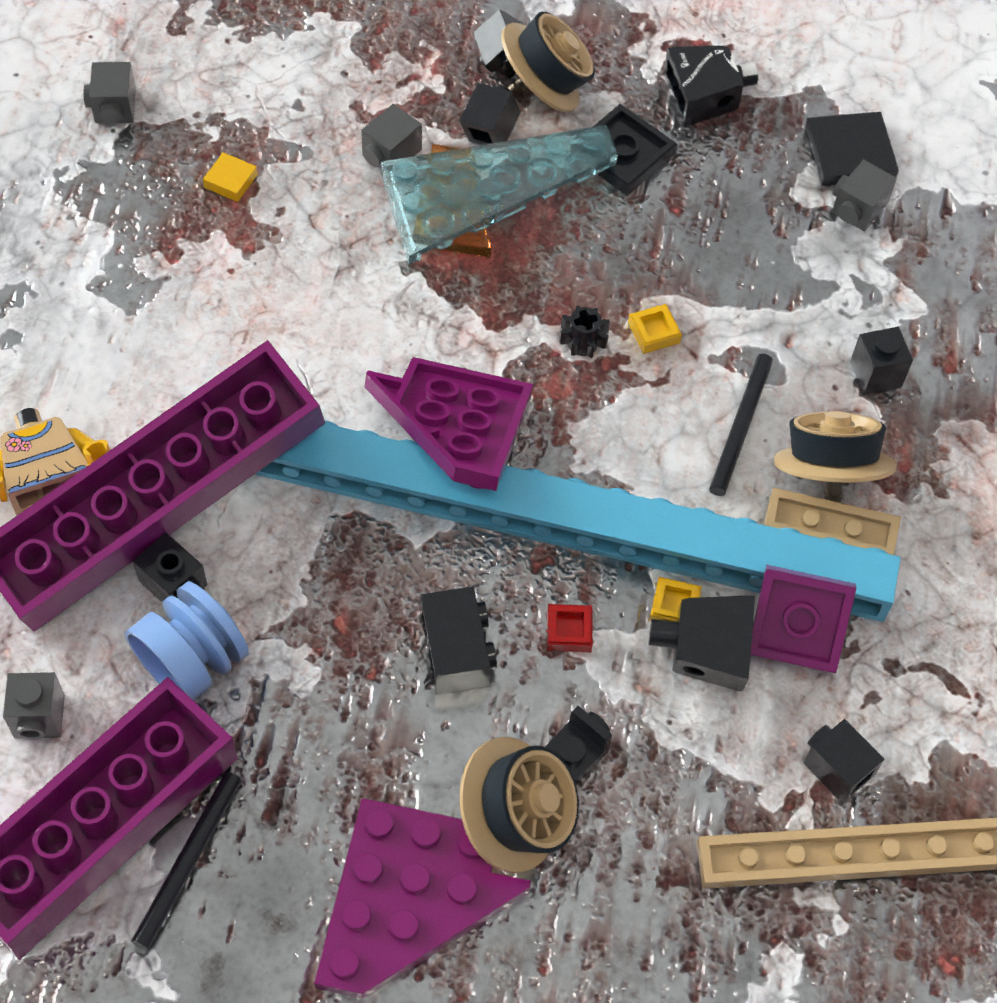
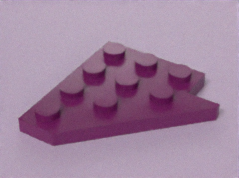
[365,357,533,491]
[314,798,531,999]

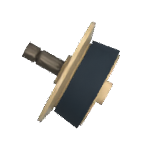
[501,11,595,112]
[774,411,897,503]
[460,737,579,873]

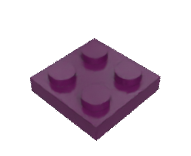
[751,565,857,673]

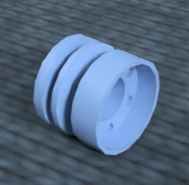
[125,581,249,701]

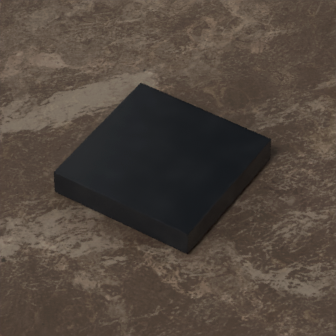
[569,104,678,196]
[805,112,899,185]

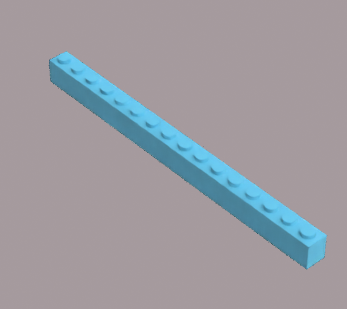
[254,420,901,622]

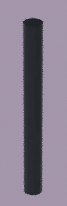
[709,354,773,496]
[131,771,242,950]

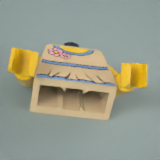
[0,408,111,515]

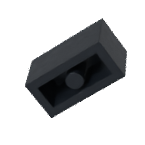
[420,586,497,695]

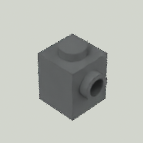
[83,62,136,124]
[361,104,422,176]
[832,159,897,232]
[3,672,65,740]

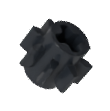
[559,306,610,358]

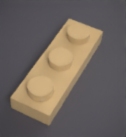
[764,487,901,555]

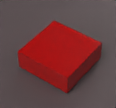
[547,604,593,653]

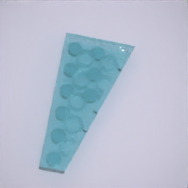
[380,125,618,265]

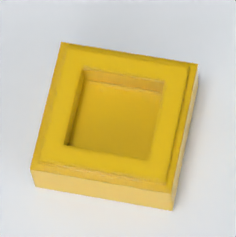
[203,152,258,202]
[628,304,682,354]
[649,577,702,622]

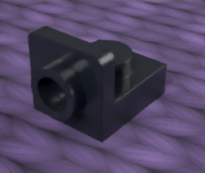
[545,706,612,786]

